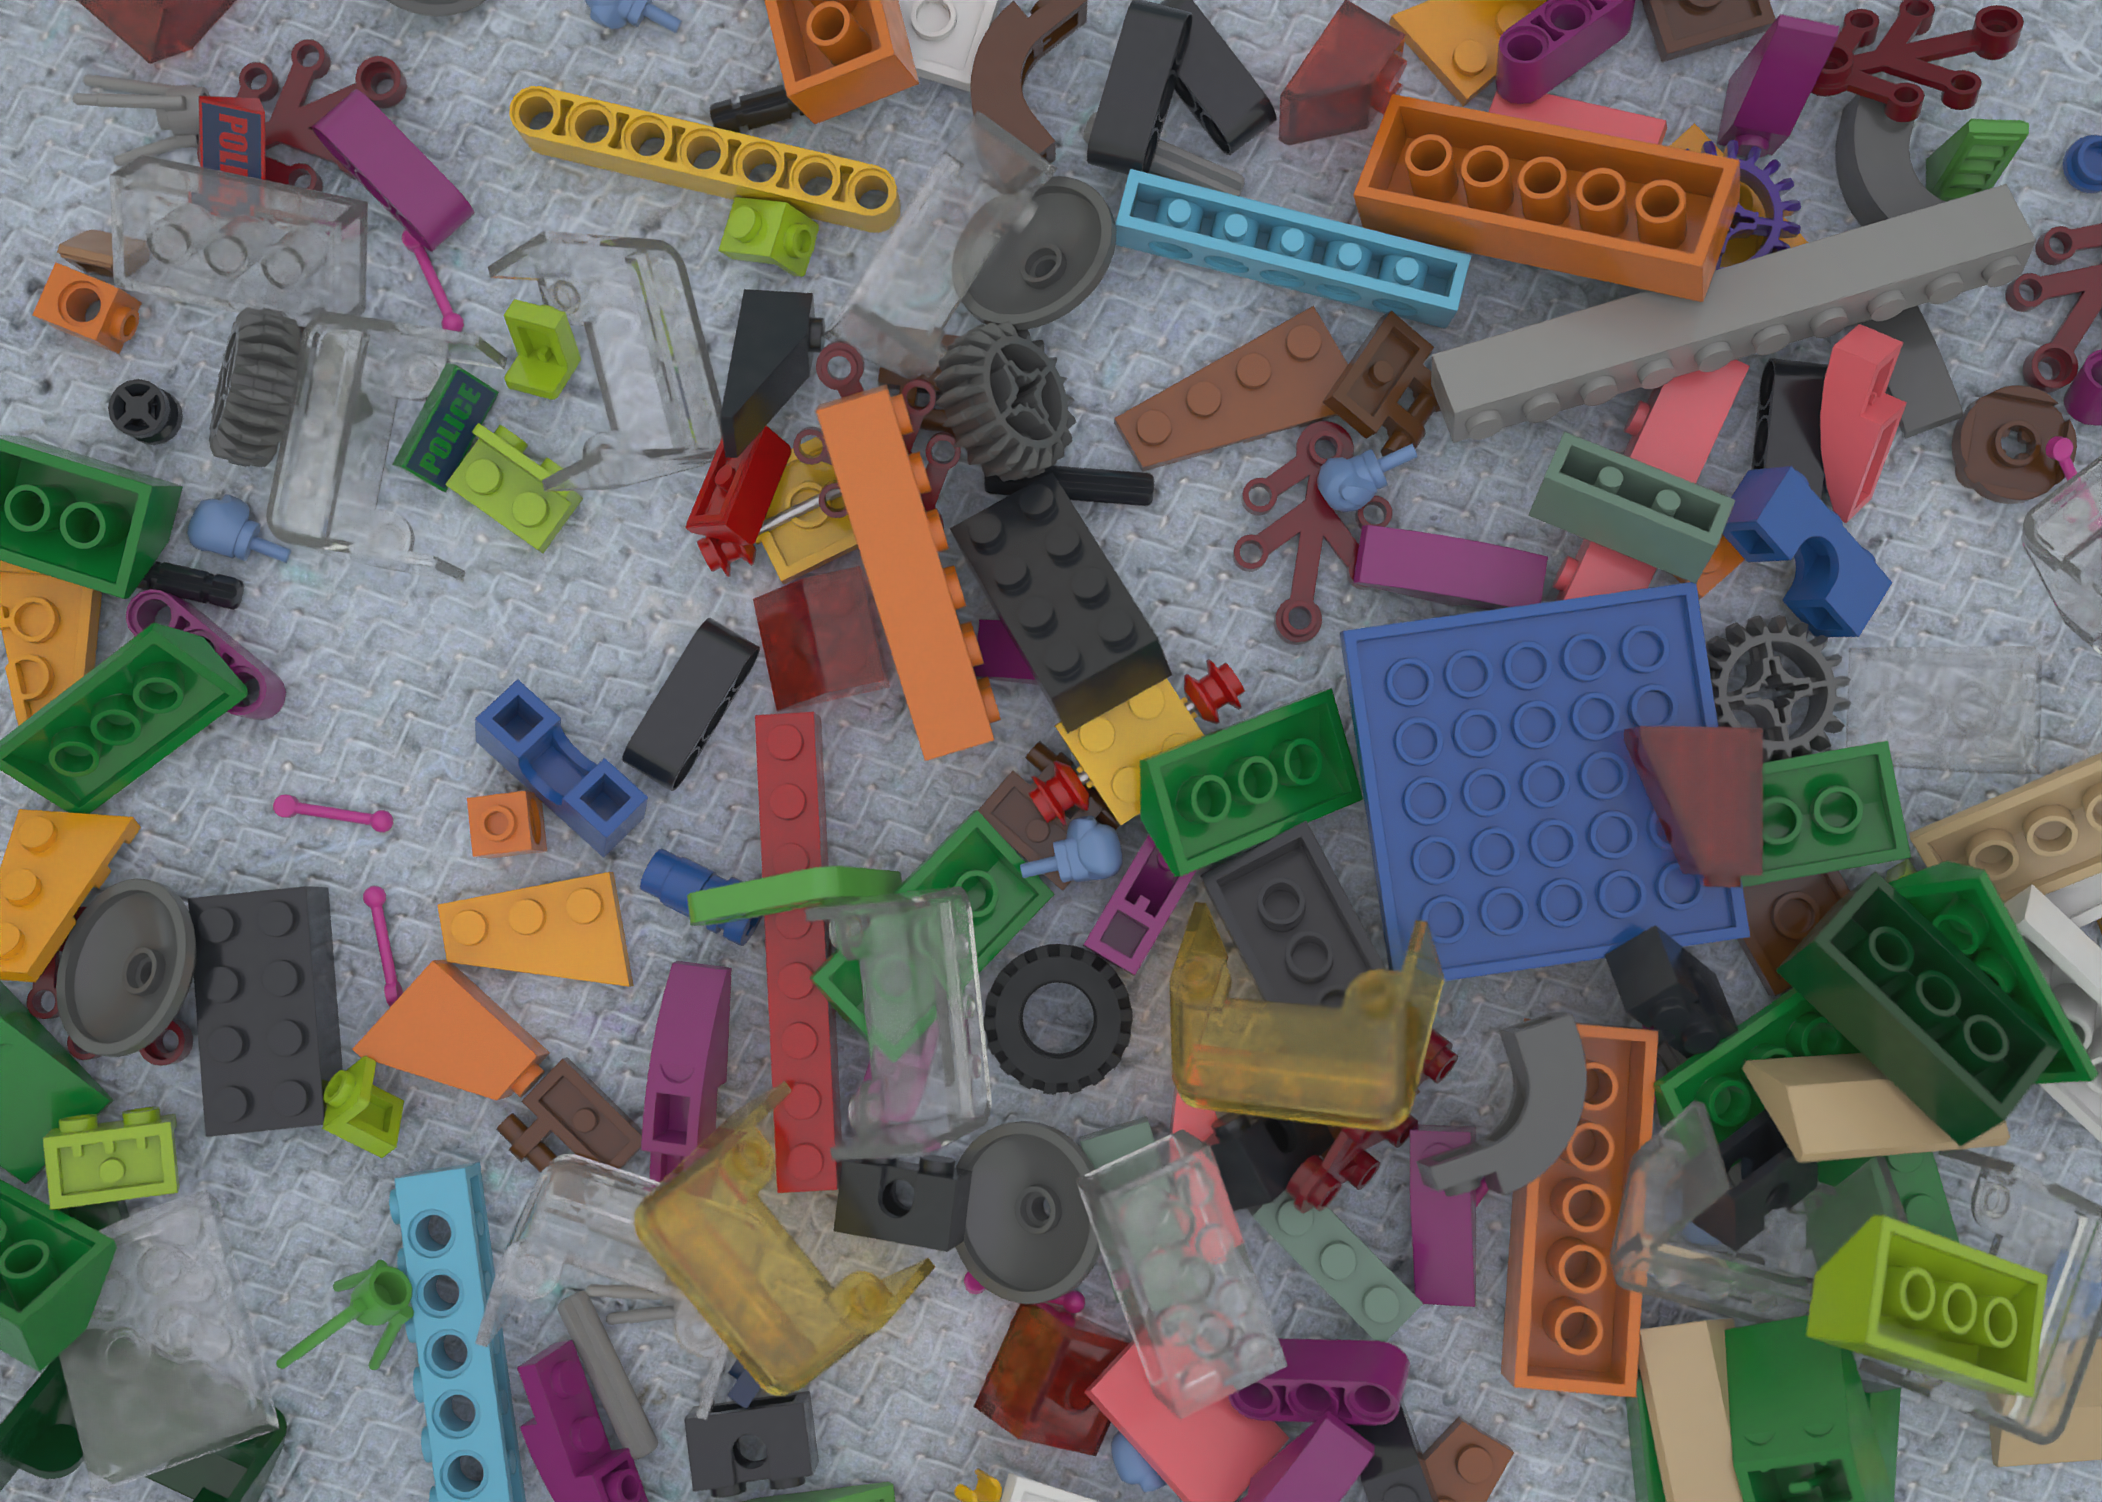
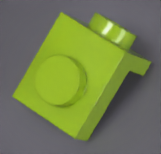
[718,197,819,277]
[503,299,582,400]
[322,1056,404,1158]

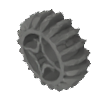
[209,307,301,467]
[934,321,1076,482]
[1707,615,1852,766]

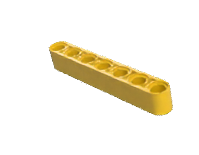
[509,86,901,233]

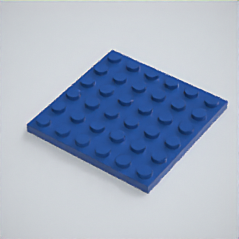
[1339,582,1750,988]

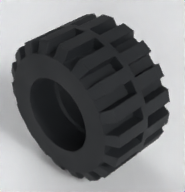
[983,944,1133,1095]

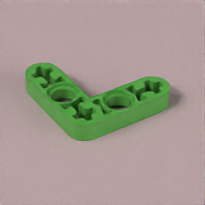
[687,866,902,926]

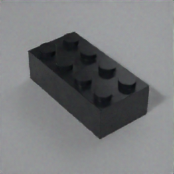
[950,472,1172,734]
[1200,821,1421,1094]
[188,886,343,1137]

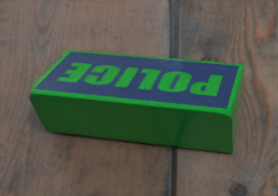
[392,363,499,493]

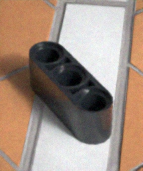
[1087,0,1193,175]
[1159,0,1277,156]
[1751,358,1828,500]
[622,618,760,791]

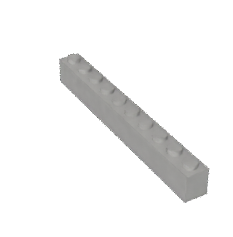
[1431,184,2036,443]

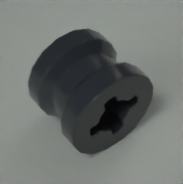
[108,379,183,445]

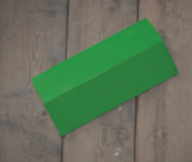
[0,622,248,814]
[1140,688,1363,876]
[1725,740,1911,887]
[809,810,1055,1063]
[1888,861,2098,1084]
[1653,988,1861,1168]

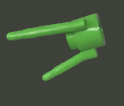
[276,1260,414,1371]

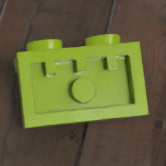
[445,423,583,553]
[43,1106,180,1210]

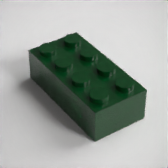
[1775,871,2062,1147]

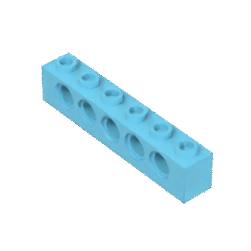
[1115,169,1472,329]
[389,1162,526,1502]

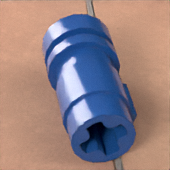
[640,849,762,946]

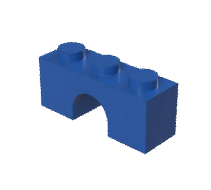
[1722,466,1893,637]
[475,679,648,858]

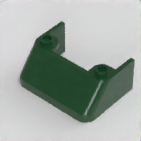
[0,1328,287,1502]

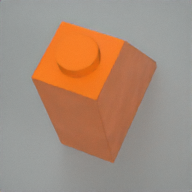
[352,960,550,1101]

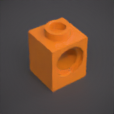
[32,262,141,354]
[467,791,547,859]

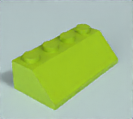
[1806,1215,2048,1398]

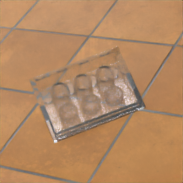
[59,1190,280,1494]

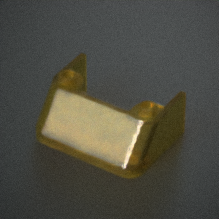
[1169,902,1445,1131]
[634,1081,936,1396]

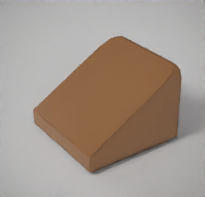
[57,230,145,282]

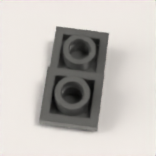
[1861,306,1963,439]

